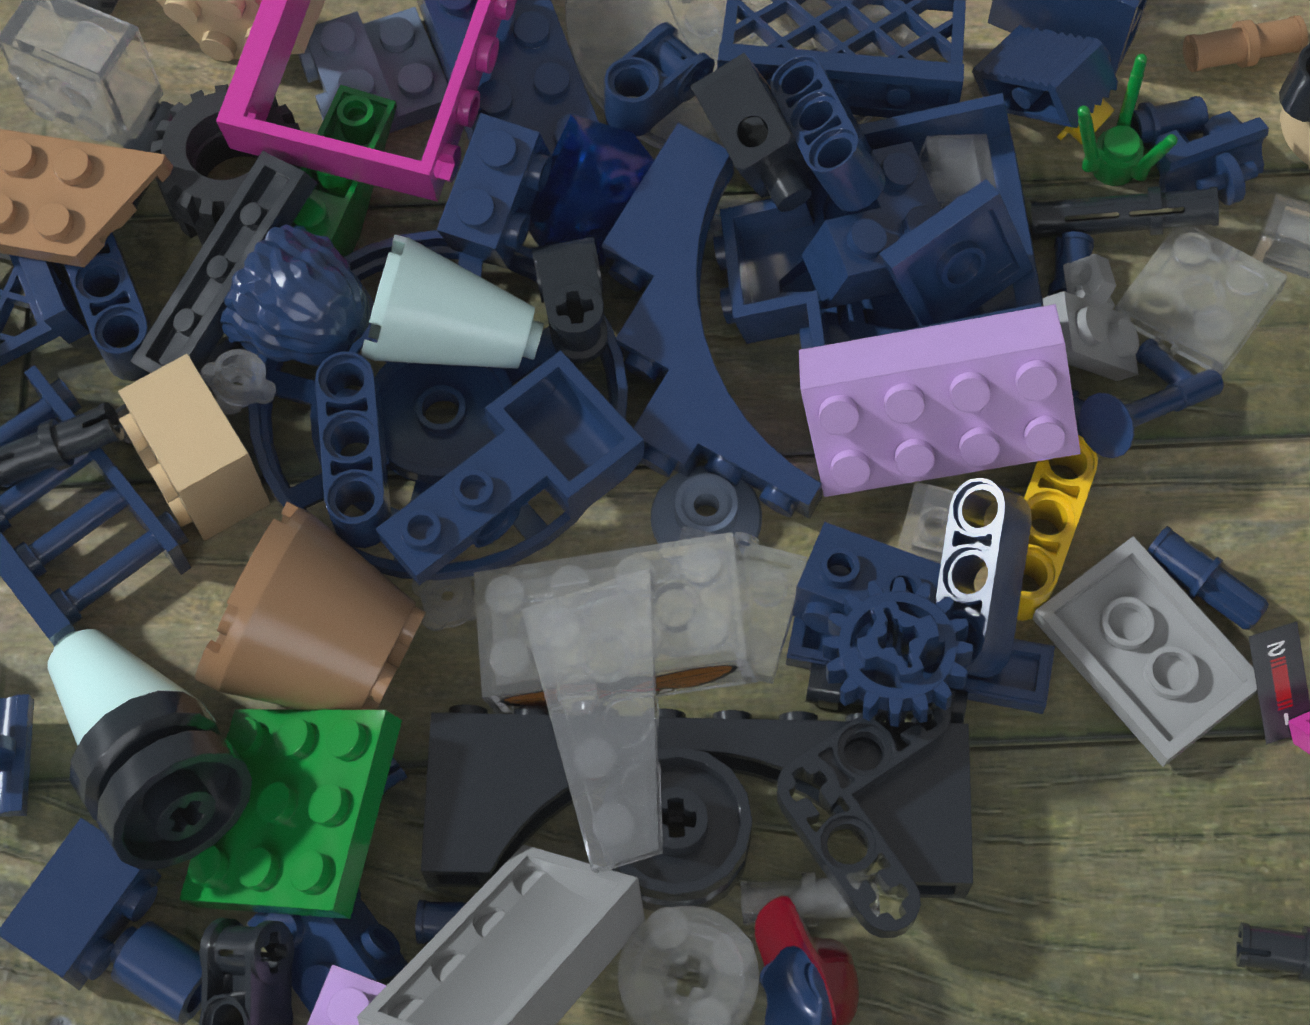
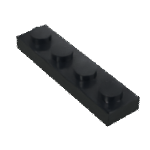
[131,151,318,373]

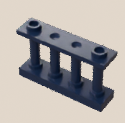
[0,365,191,646]

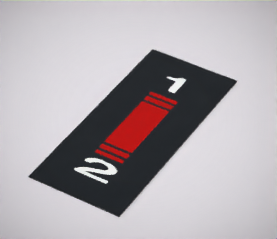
[1249,621,1310,745]

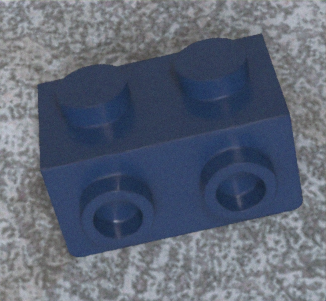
[247,887,408,1014]

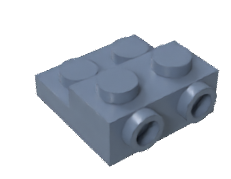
[298,7,448,133]

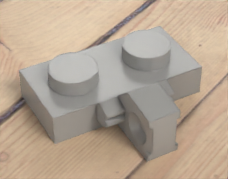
[1042,254,1139,381]

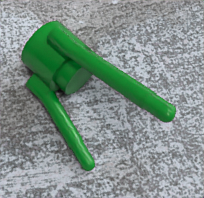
[1077,53,1178,186]

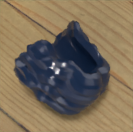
[220,224,370,366]

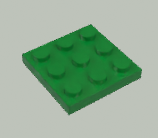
[179,709,402,919]

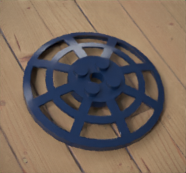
[248,230,628,581]

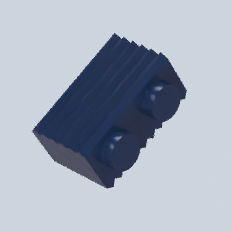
[972,25,1118,128]

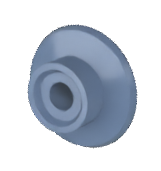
[651,466,762,569]

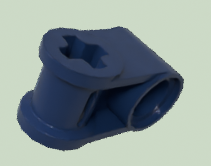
[604,22,715,137]

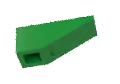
[291,84,397,257]

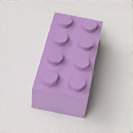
[799,304,1081,497]

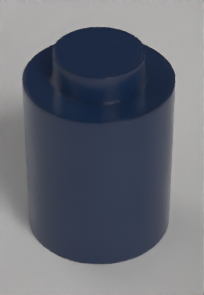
[109,921,202,1025]

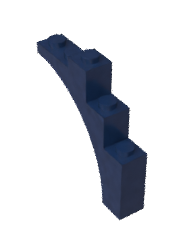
[601,123,822,519]

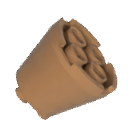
[195,502,426,710]

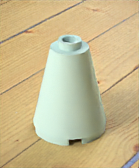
[361,234,544,369]
[48,629,216,746]

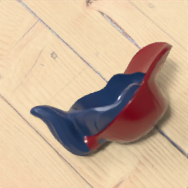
[755,896,859,1025]

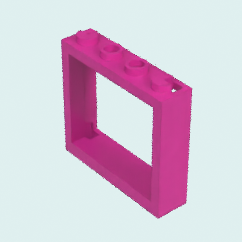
[216,0,516,202]

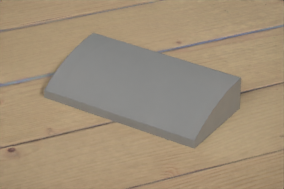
[357,845,645,1025]

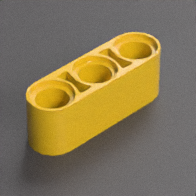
[1017,435,1098,621]

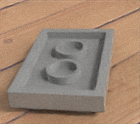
[1032,536,1258,767]

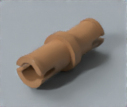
[1183,15,1308,72]

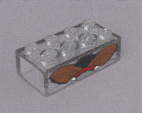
[474,532,758,714]

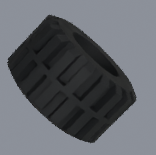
[151,84,301,245]

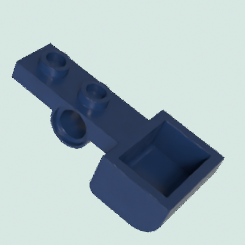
[376,350,644,586]

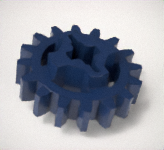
[823,577,973,726]

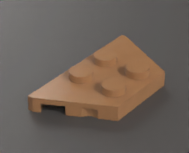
[0,129,173,267]

